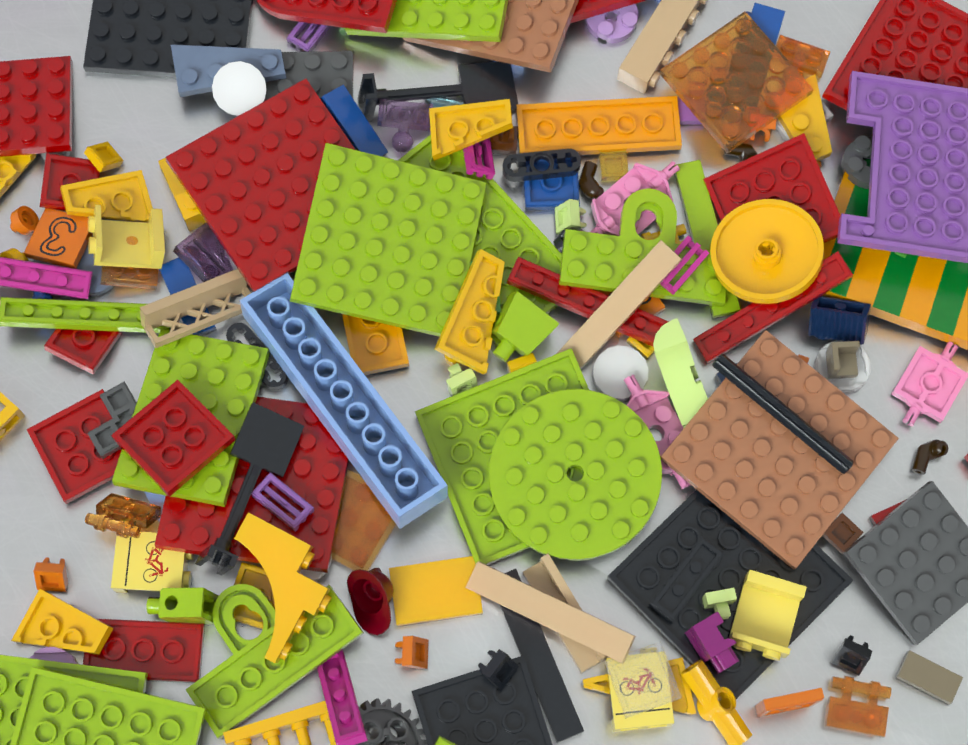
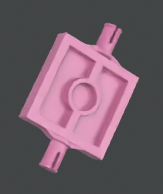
[891,342,968,426]

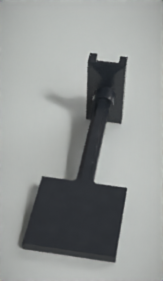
[358,61,518,122]
[195,402,304,576]

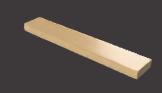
[556,240,683,369]
[465,561,636,663]

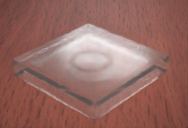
[605,642,682,719]

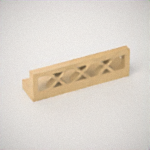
[140,269,251,348]
[522,553,607,674]

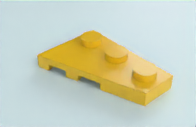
[60,170,153,223]

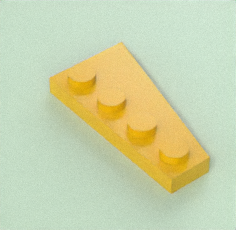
[434,249,505,374]

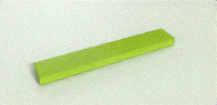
[674,160,741,319]
[0,297,170,333]

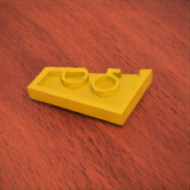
[767,74,832,162]
[429,99,513,161]
[11,589,113,654]

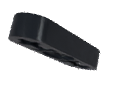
[502,149,581,182]
[226,323,288,390]

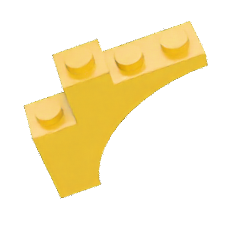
[234,512,332,663]

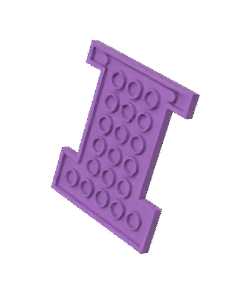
[837,71,968,263]

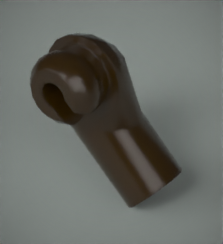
[724,141,757,161]
[579,161,604,199]
[912,439,949,475]

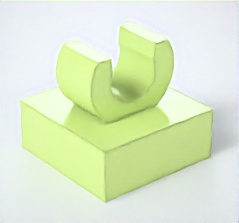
[555,199,587,234]
[446,363,478,396]
[702,588,737,620]

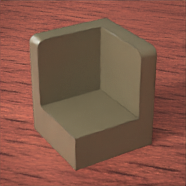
[826,341,860,379]

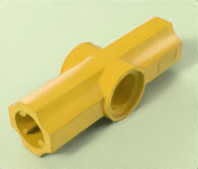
[681,660,752,745]

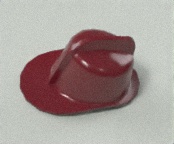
[347,568,394,635]

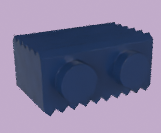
[808,296,871,345]

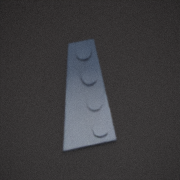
[171,45,286,97]

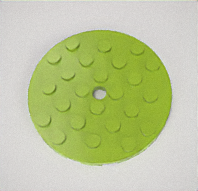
[489,389,662,561]

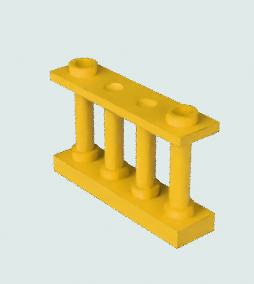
[223,701,336,745]

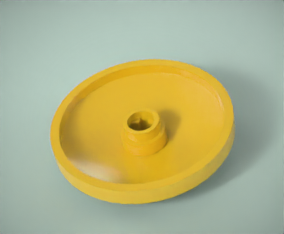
[710,199,824,304]

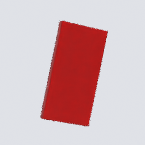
[83,619,205,683]

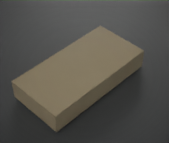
[896,650,963,705]

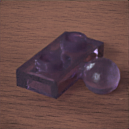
[377,99,433,153]

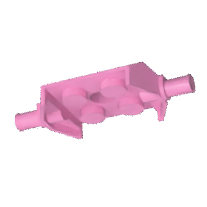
[590,161,680,236]
[624,375,691,490]

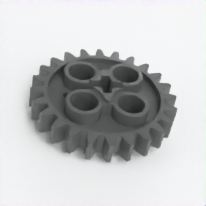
[335,698,427,745]

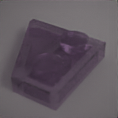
[173,222,233,282]

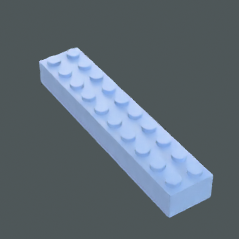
[239,273,448,529]

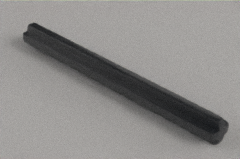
[712,354,854,474]

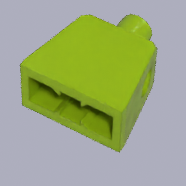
[492,291,559,362]
[146,588,219,625]

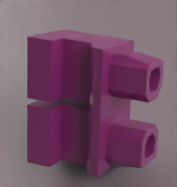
[685,612,739,674]

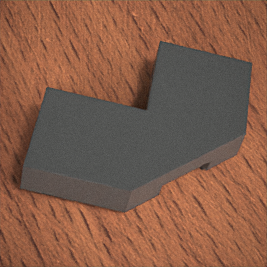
[88,381,137,459]

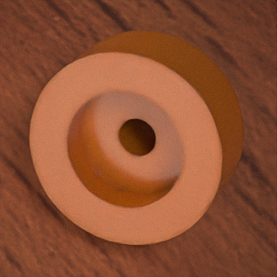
[10,206,39,235]

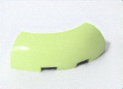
[653,318,708,427]

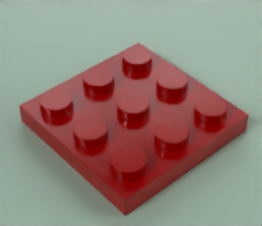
[111,380,235,497]
[26,389,122,504]

